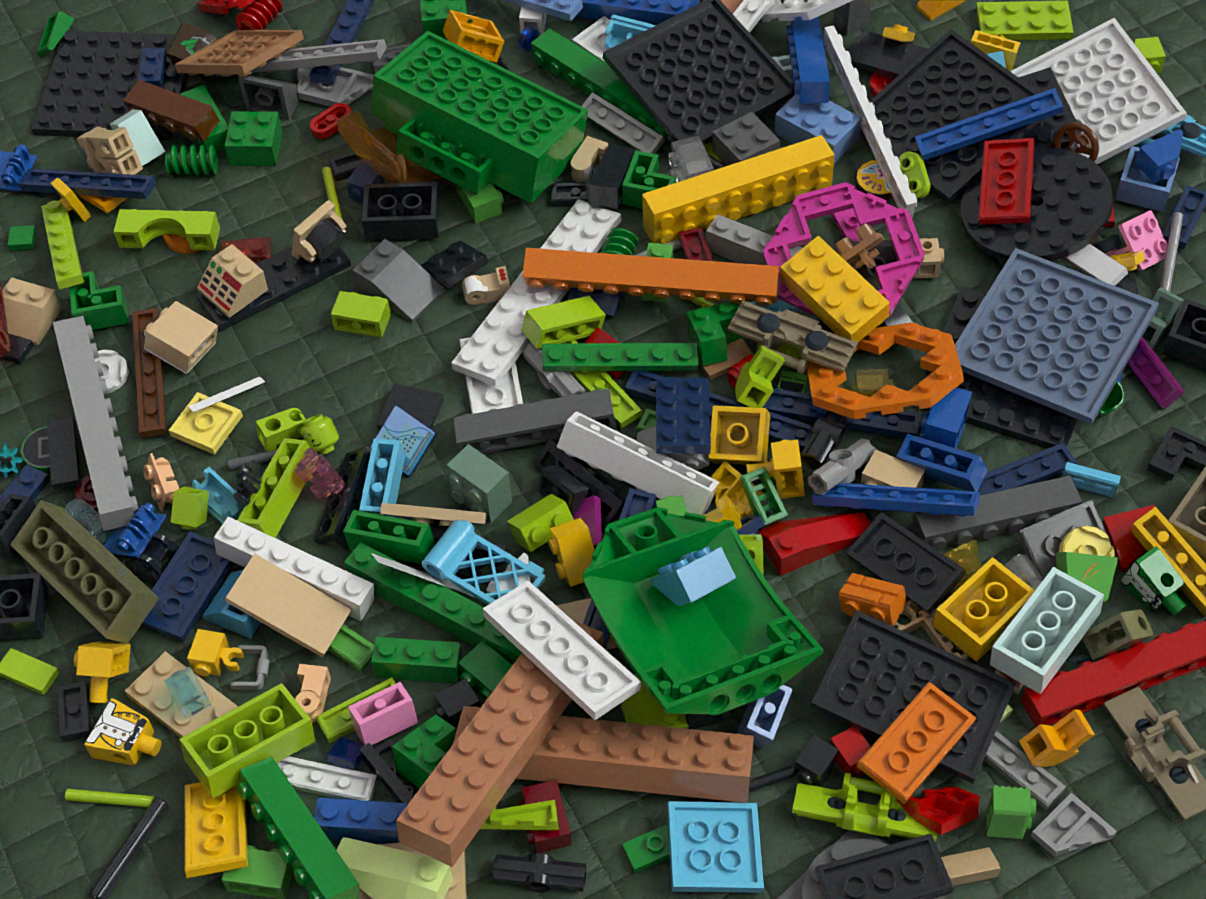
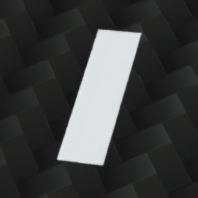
[371,553,472,596]

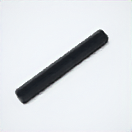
[90,797,169,899]

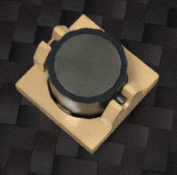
[292,200,347,262]

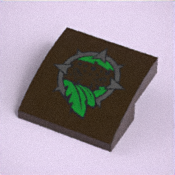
[165,22,218,81]

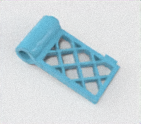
[422,520,546,605]

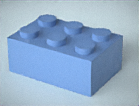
[775,94,862,164]

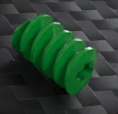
[165,145,218,175]
[601,227,639,255]

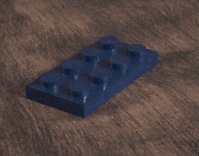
[656,377,711,454]
[140,531,234,642]

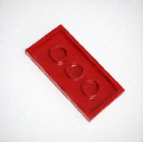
[978,138,1035,225]

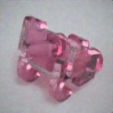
[294,447,345,500]

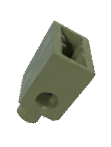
[1082,609,1153,660]

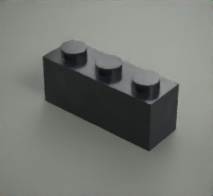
[586,145,637,209]

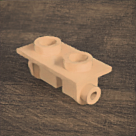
[143,453,179,511]

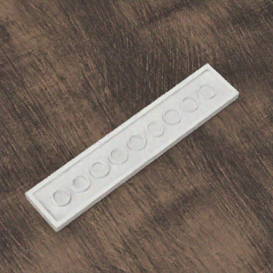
[451,199,621,386]

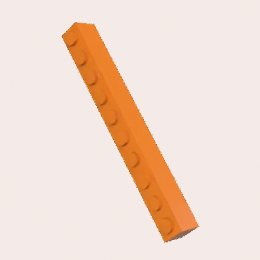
[522,248,780,306]

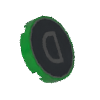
[20,426,51,473]

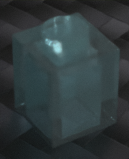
[164,666,211,719]

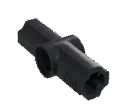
[801,410,851,470]
[493,853,587,893]

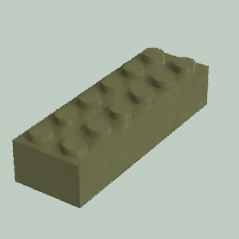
[10,500,159,644]

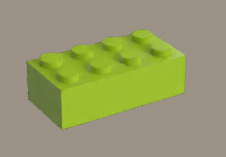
[179,683,315,798]

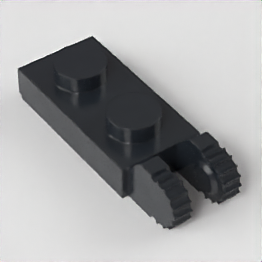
[233,459,262,507]

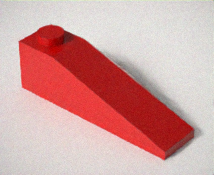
[758,511,871,576]

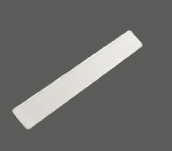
[188,377,265,412]

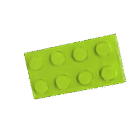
[976,1,1074,40]

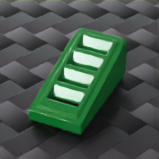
[36,11,74,56]
[740,467,788,529]

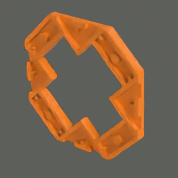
[807,322,964,419]

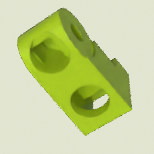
[256,408,306,452]

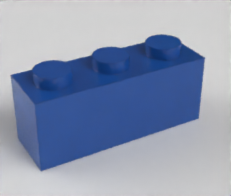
[896,434,988,492]
[314,798,407,844]

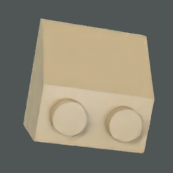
[0,278,62,346]

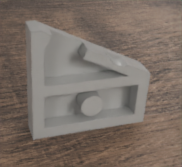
[1031,793,1117,857]

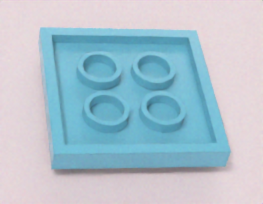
[667,801,764,893]

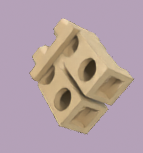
[77,127,143,175]

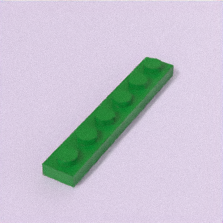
[542,343,699,371]

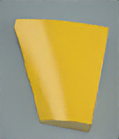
[710,461,766,519]

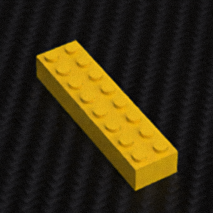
[642,135,835,244]

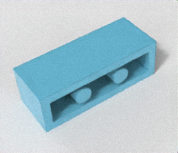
[359,438,405,517]

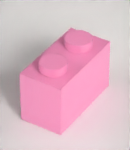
[348,682,418,745]

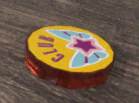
[855,160,893,200]

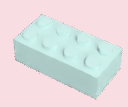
[990,567,1104,694]

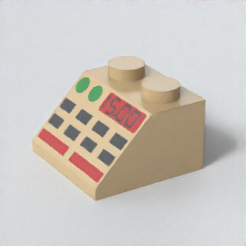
[197,244,268,318]

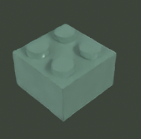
[447,444,512,523]

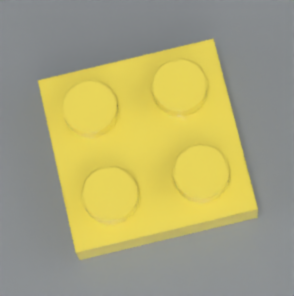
[169,392,243,455]

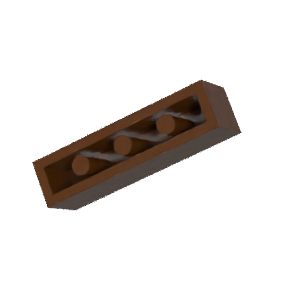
[123,80,220,142]

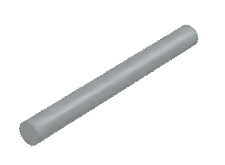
[1160,212,1183,292]

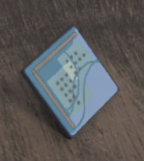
[369,404,438,477]

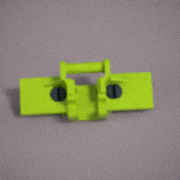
[792,773,937,841]

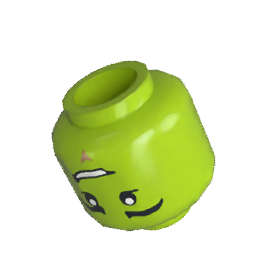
[300,414,339,455]

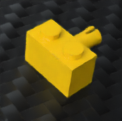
[970,30,1020,71]
[746,440,805,499]
[548,518,594,587]
[74,641,131,703]

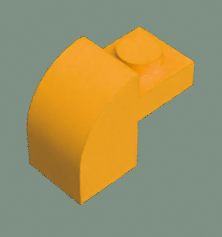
[1019,709,1095,767]

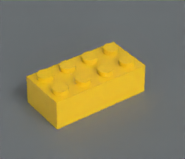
[780,236,890,342]

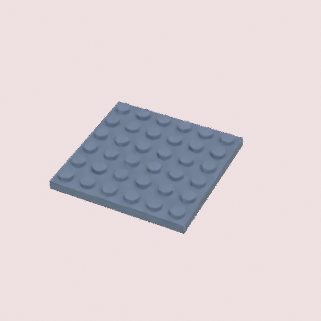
[955,248,1159,425]

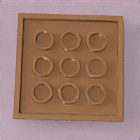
[175,30,304,77]

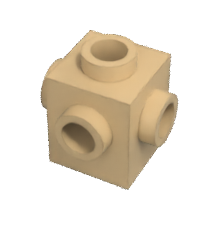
[914,238,944,278]

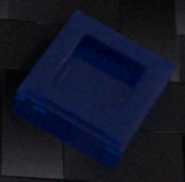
[327,736,364,771]

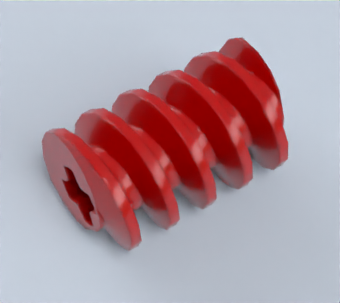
[235,0,283,30]

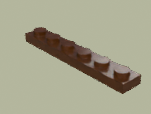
[132,308,167,438]

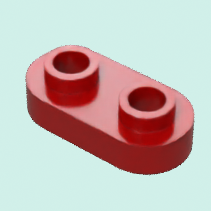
[310,103,352,139]

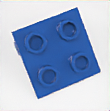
[0,144,37,192]
[104,503,167,558]

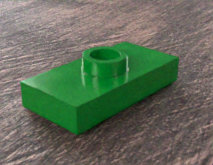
[622,824,670,873]

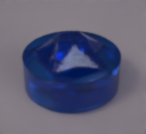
[518,26,540,50]

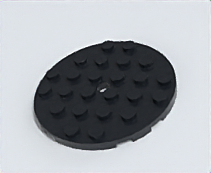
[961,148,1113,261]

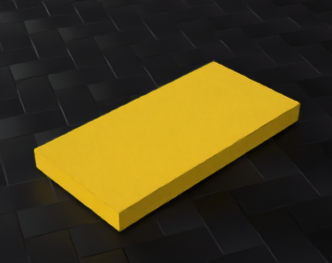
[185,782,248,878]

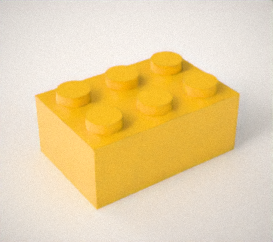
[933,557,1035,662]

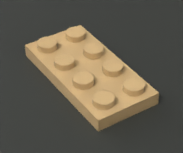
[125,651,238,738]

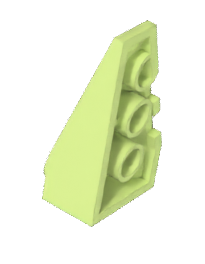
[336,837,453,899]

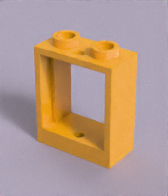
[443,10,504,63]

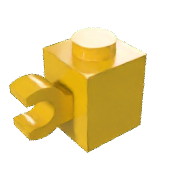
[187,629,244,677]

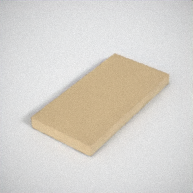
[225,553,352,658]

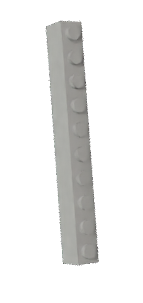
[53,316,139,531]

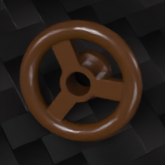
[1053,122,1099,162]

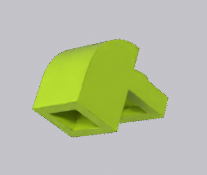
[735,345,785,408]

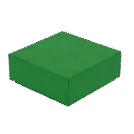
[7,225,36,251]

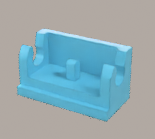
[604,14,656,49]
[192,467,245,525]

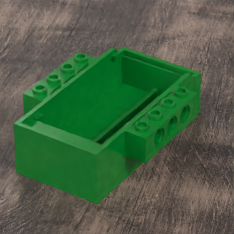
[371,31,589,203]

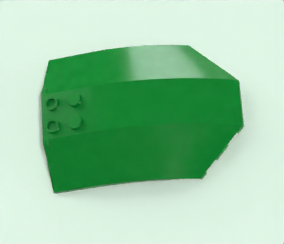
[583,507,823,715]

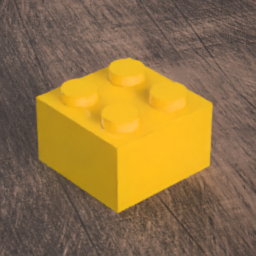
[709,406,770,465]

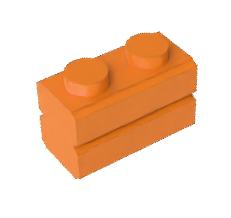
[839,573,907,626]

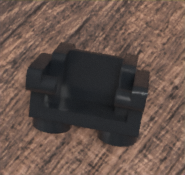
[131,533,179,585]

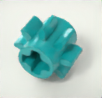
[0,443,22,477]

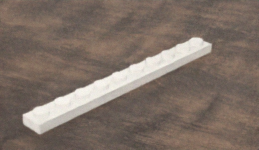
[823,25,917,218]

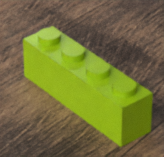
[237,438,318,538]

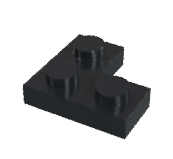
[1147,426,1206,481]

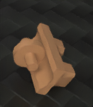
[836,224,885,269]

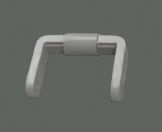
[230,645,270,690]

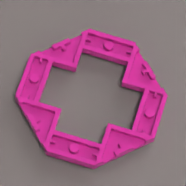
[763,182,925,319]

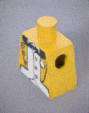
[84,698,162,766]

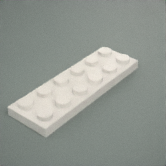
[483,581,641,720]

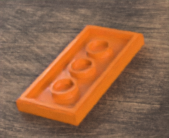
[857,682,976,804]

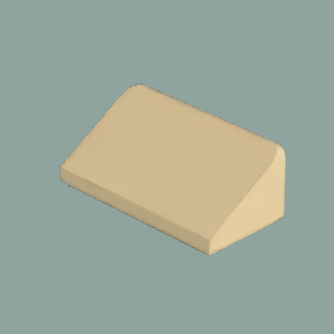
[941,847,1001,886]

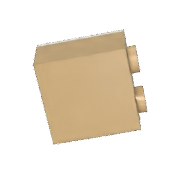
[144,301,218,374]

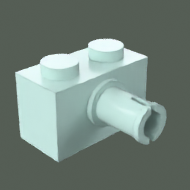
[110,110,165,166]

